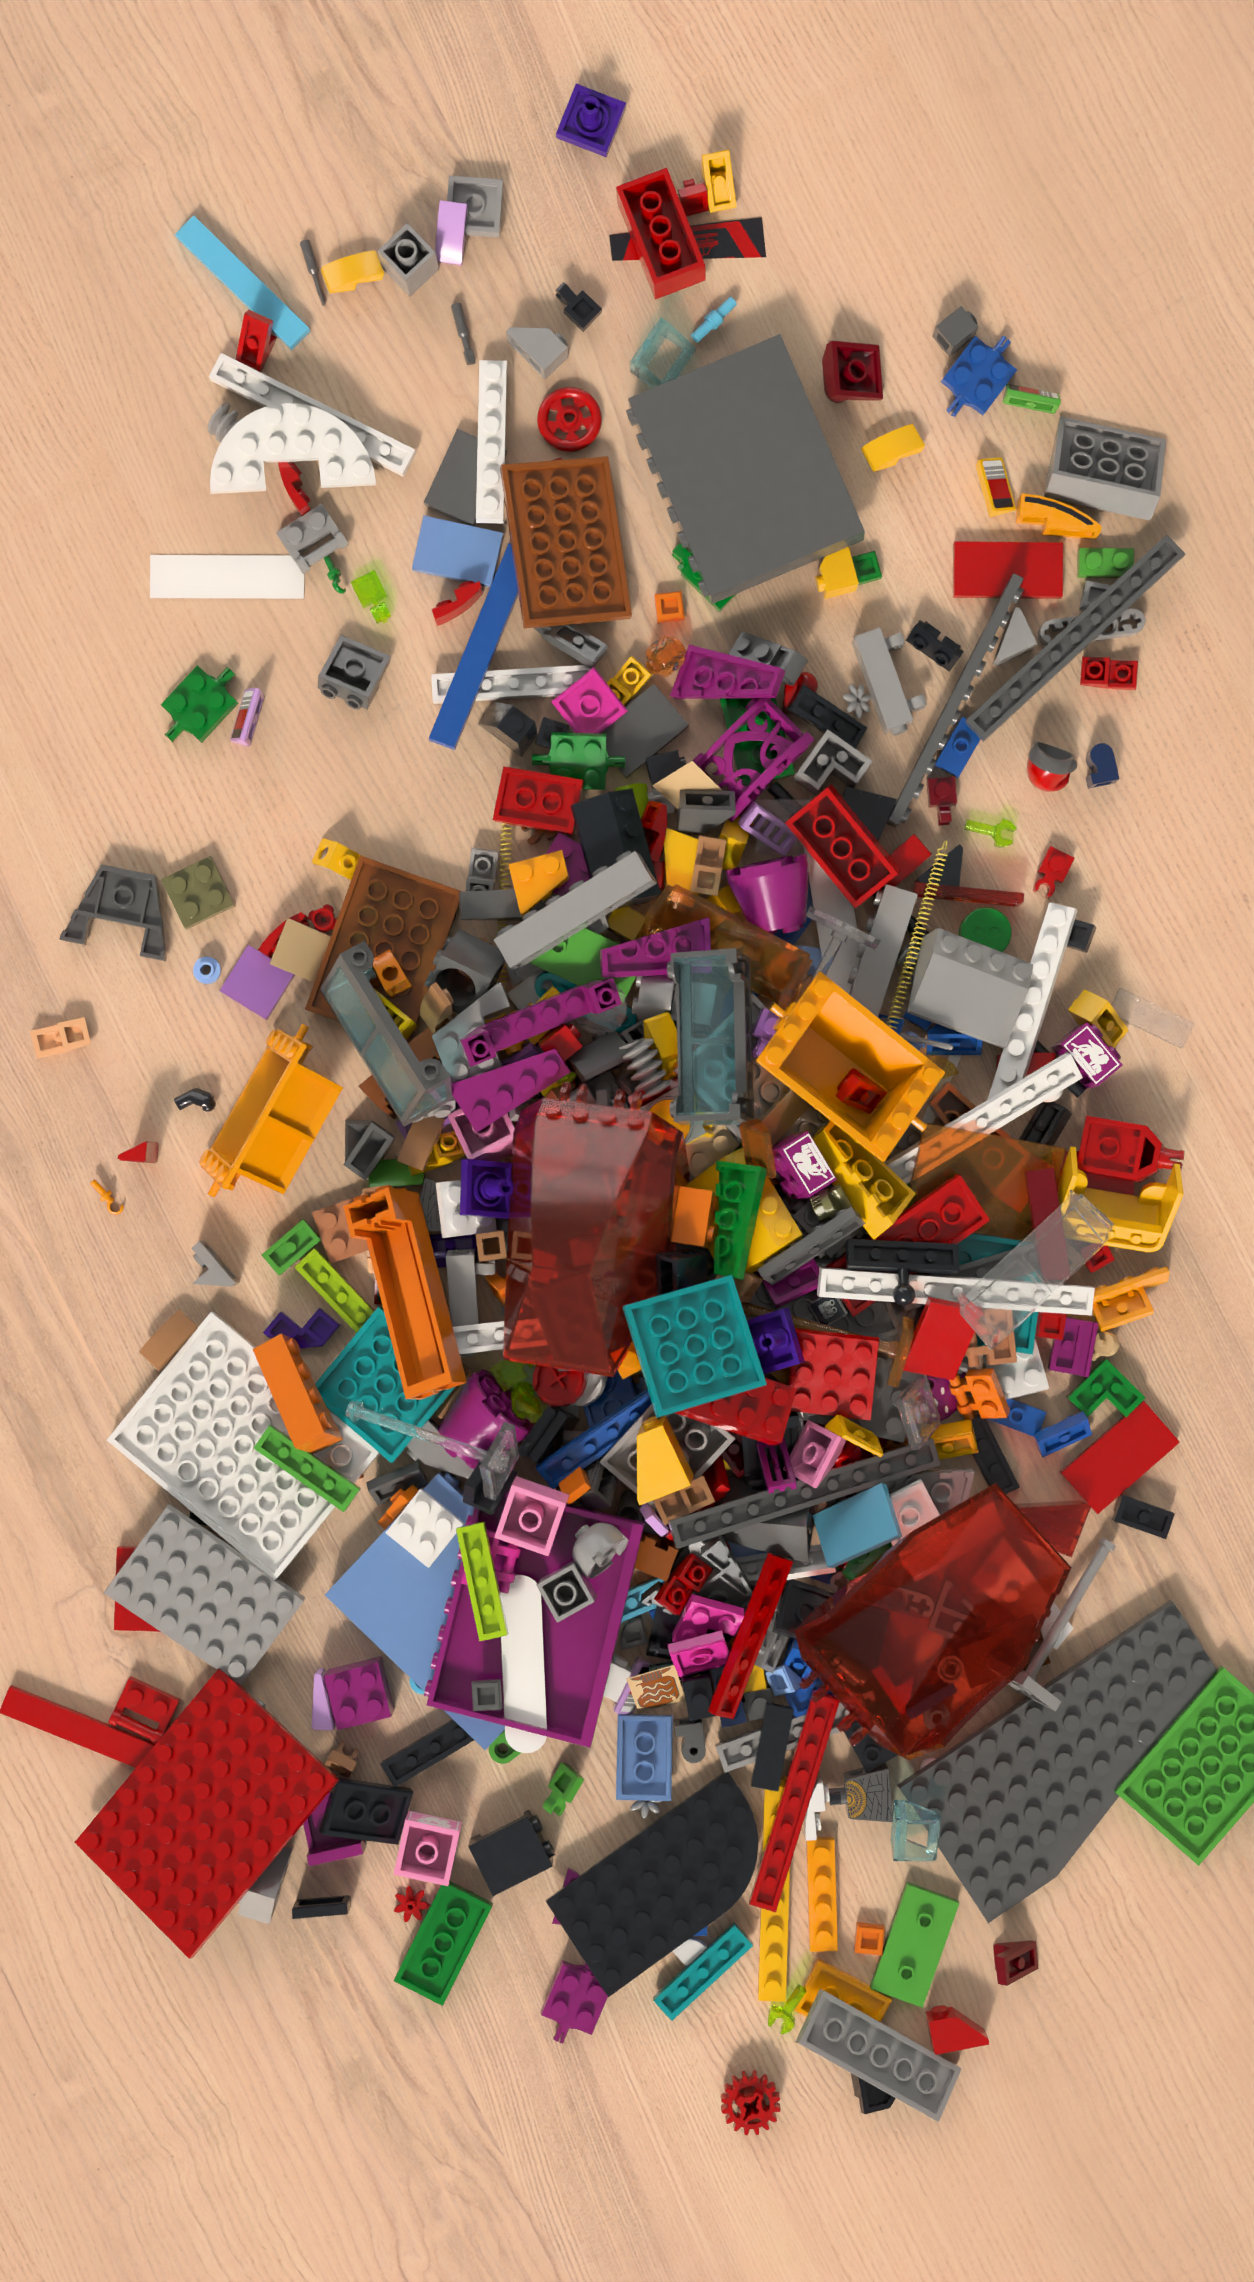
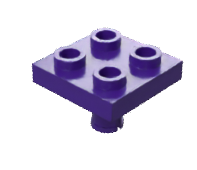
[556,83,626,158]
[460,1159,514,1219]

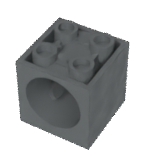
[425,929,506,1014]

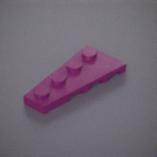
[670,644,785,699]
[600,917,712,978]
[451,1048,571,1132]

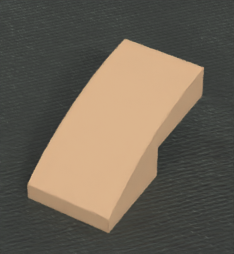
[30,1017,91,1059]

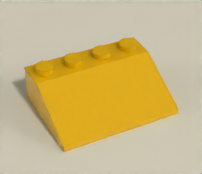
[676,1146,803,1273]

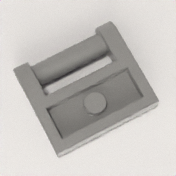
[276,503,349,574]

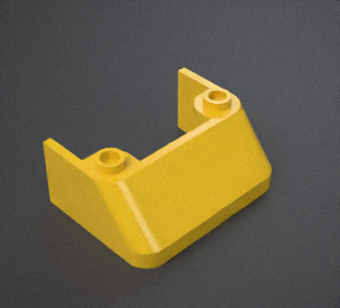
[1057,1146,1184,1252]

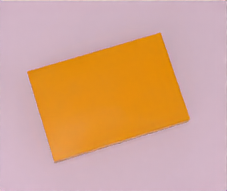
[793,1958,892,2023]

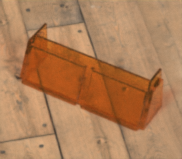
[641,884,813,1010]

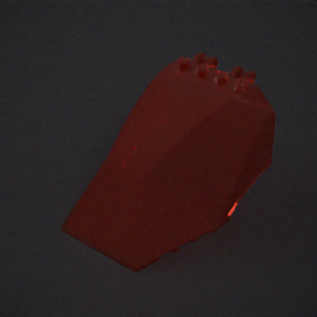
[503,1082,690,1377]
[794,1483,1072,1760]

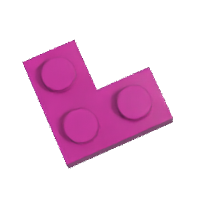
[672,1594,744,1642]

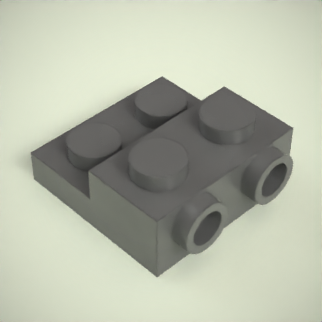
[318,635,391,710]

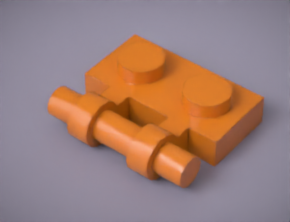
[948,1368,1010,1420]

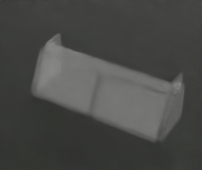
[958,1190,1114,1350]

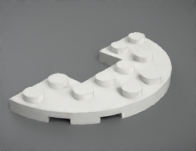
[210,403,376,494]

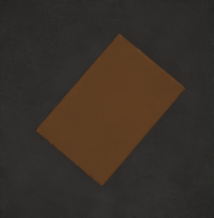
[903,1123,1066,1243]

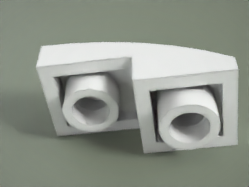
[803,1776,830,1841]

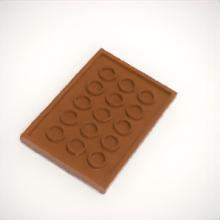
[500,456,632,629]
[305,855,462,1043]

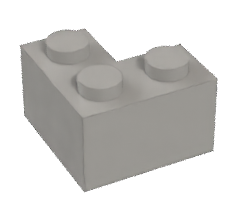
[794,729,872,796]
[238,1847,292,1924]

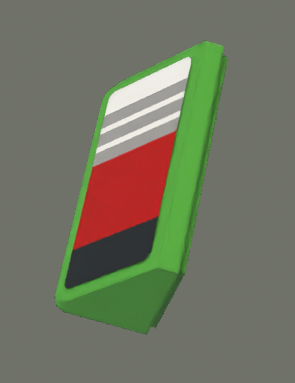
[1002,384,1061,414]

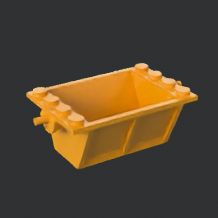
[755,971,946,1162]
[199,1024,343,1198]

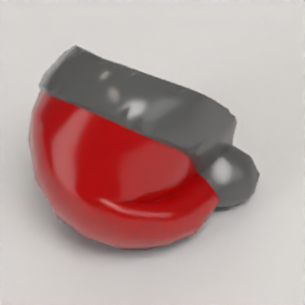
[1026,741,1077,792]

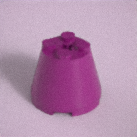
[726,853,809,938]
[438,1369,535,1469]

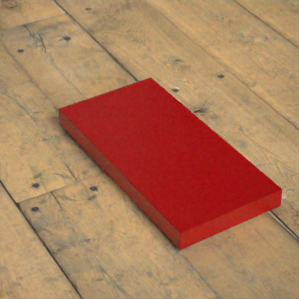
[953,541,1063,599]
[1060,1401,1180,1514]

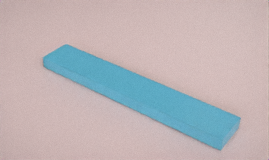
[175,215,311,351]

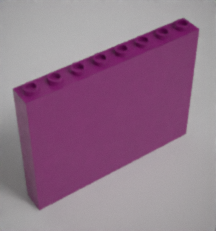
[424,1489,645,1748]

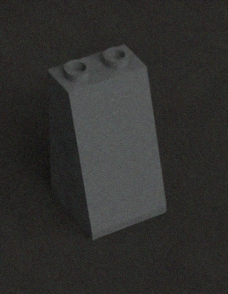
[713,1476,815,1562]

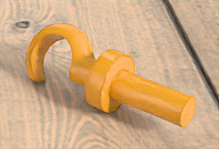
[90,1179,124,1215]

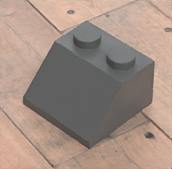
[565,1030,630,1087]

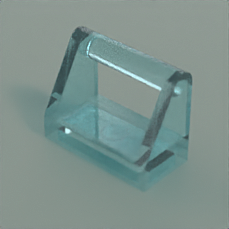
[630,317,696,388]
[890,1800,941,1861]

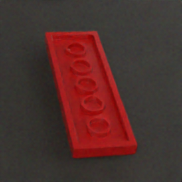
[826,1174,990,1317]

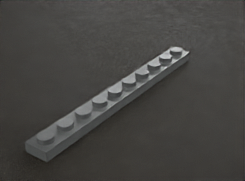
[965,535,1186,742]
[887,574,1024,828]
[668,1438,941,1549]

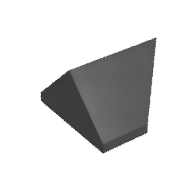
[343,1120,395,1181]

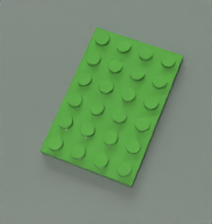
[1114,1666,1254,1866]

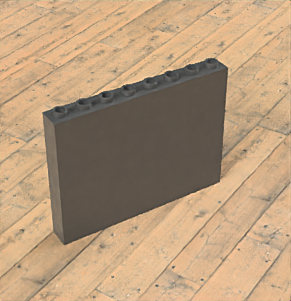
[626,334,865,604]

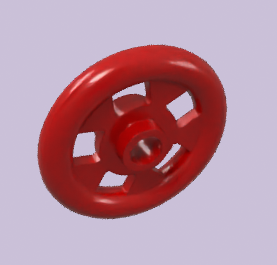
[537,387,602,452]

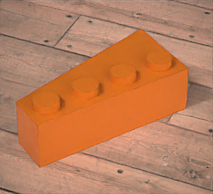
[253,1334,343,1454]

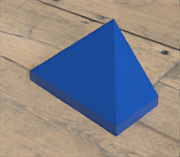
[926,1024,983,1055]

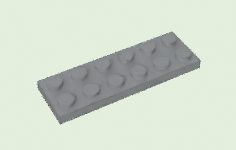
[795,1989,962,2122]

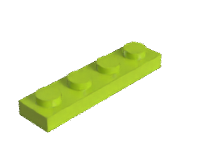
[294,1248,375,1333]
[456,1522,509,1641]

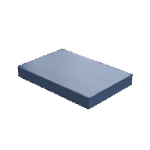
[412,515,504,588]
[616,1714,673,1801]

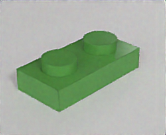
[1077,548,1134,578]
[262,1219,321,1276]

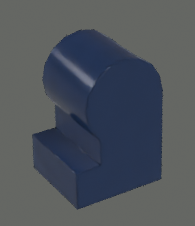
[1086,743,1120,789]

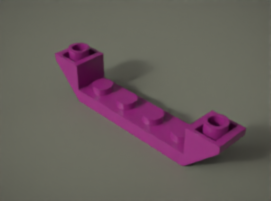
[460,978,622,1067]

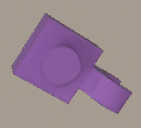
[752,1008,779,1059]

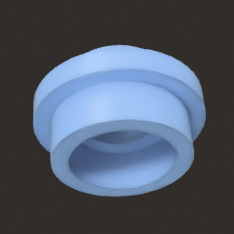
[193,956,221,984]

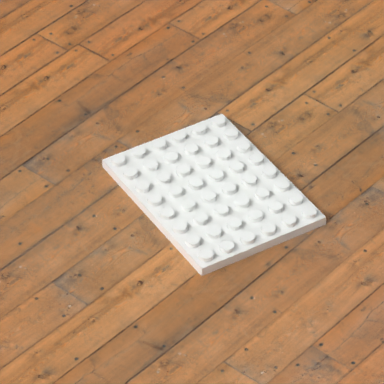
[107,1312,379,1580]

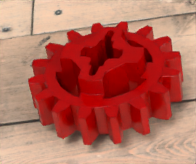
[721,2070,781,2135]

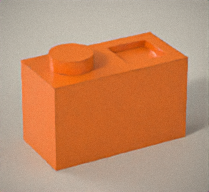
[671,1186,717,1249]

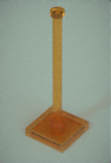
[741,1302,914,1388]

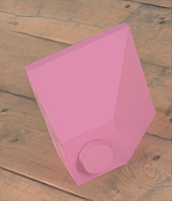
[783,1420,846,1488]

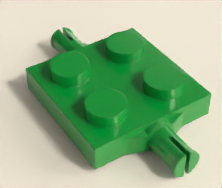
[161,665,239,743]
[532,732,625,790]

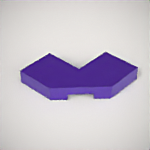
[263,1308,341,1348]

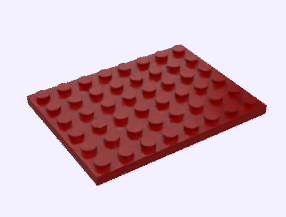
[74,1668,340,1959]

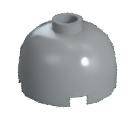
[572,1523,629,1579]

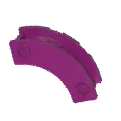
[692,698,815,823]

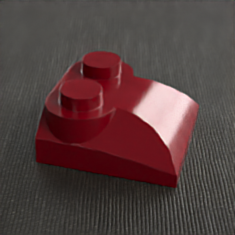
[822,341,883,403]

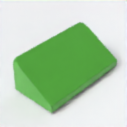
[369,1159,425,1188]

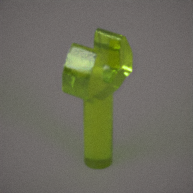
[964,819,1017,848]
[768,1984,807,2034]

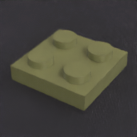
[161,856,235,930]

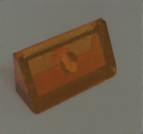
[739,1118,777,1179]

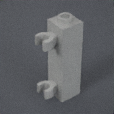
[852,628,927,736]
[446,1249,496,1356]

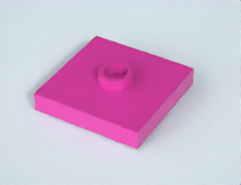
[551,667,628,734]
[668,1630,730,1677]

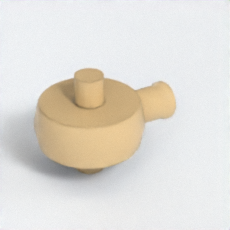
[1092,1331,1119,1362]

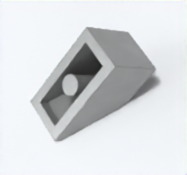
[506,327,568,379]

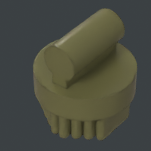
[810,1184,852,1221]

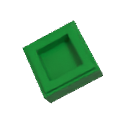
[852,551,882,585]

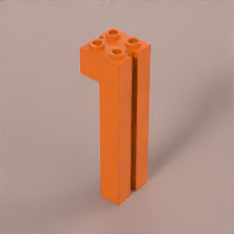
[343,1185,467,1400]

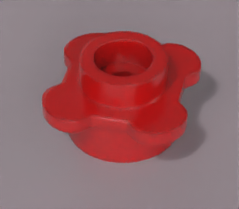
[308,904,337,934]

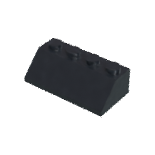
[571,788,661,909]

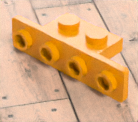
[1067,1267,1169,1332]

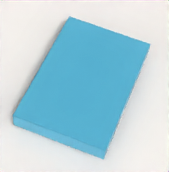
[812,1483,903,1568]

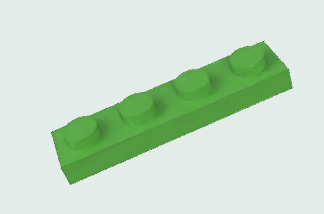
[254,1425,361,1512]

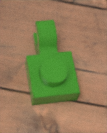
[543,1762,585,1816]

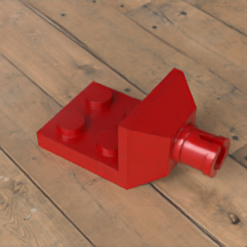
[1077,1115,1185,1183]

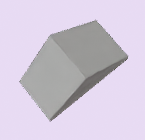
[993,607,1037,666]

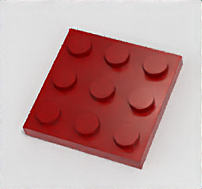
[789,1328,879,1421]

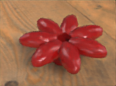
[394,1886,429,1922]

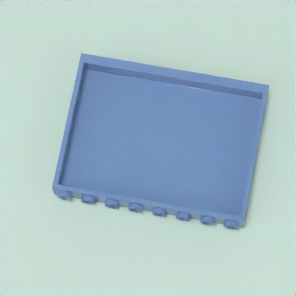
[325,1471,505,1750]

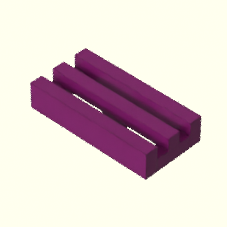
[757,1437,797,1493]

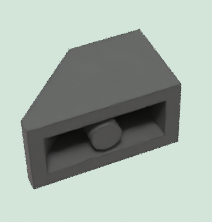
[677,790,736,833]

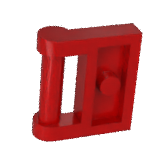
[108,1676,181,1745]

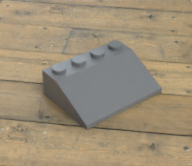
[1044,416,1166,520]
[907,928,1033,1048]
[600,1404,737,1513]

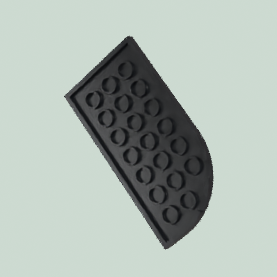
[546,1772,758,1997]

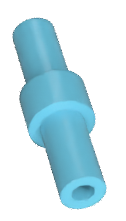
[691,297,737,343]

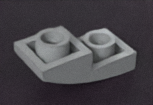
[465,847,499,892]

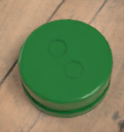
[958,907,1012,952]

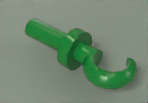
[324,556,346,594]

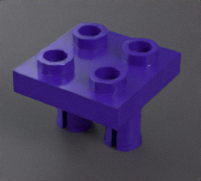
[747,1307,805,1374]

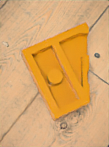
[508,850,570,917]

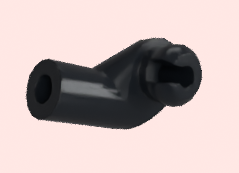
[174,1088,216,1112]

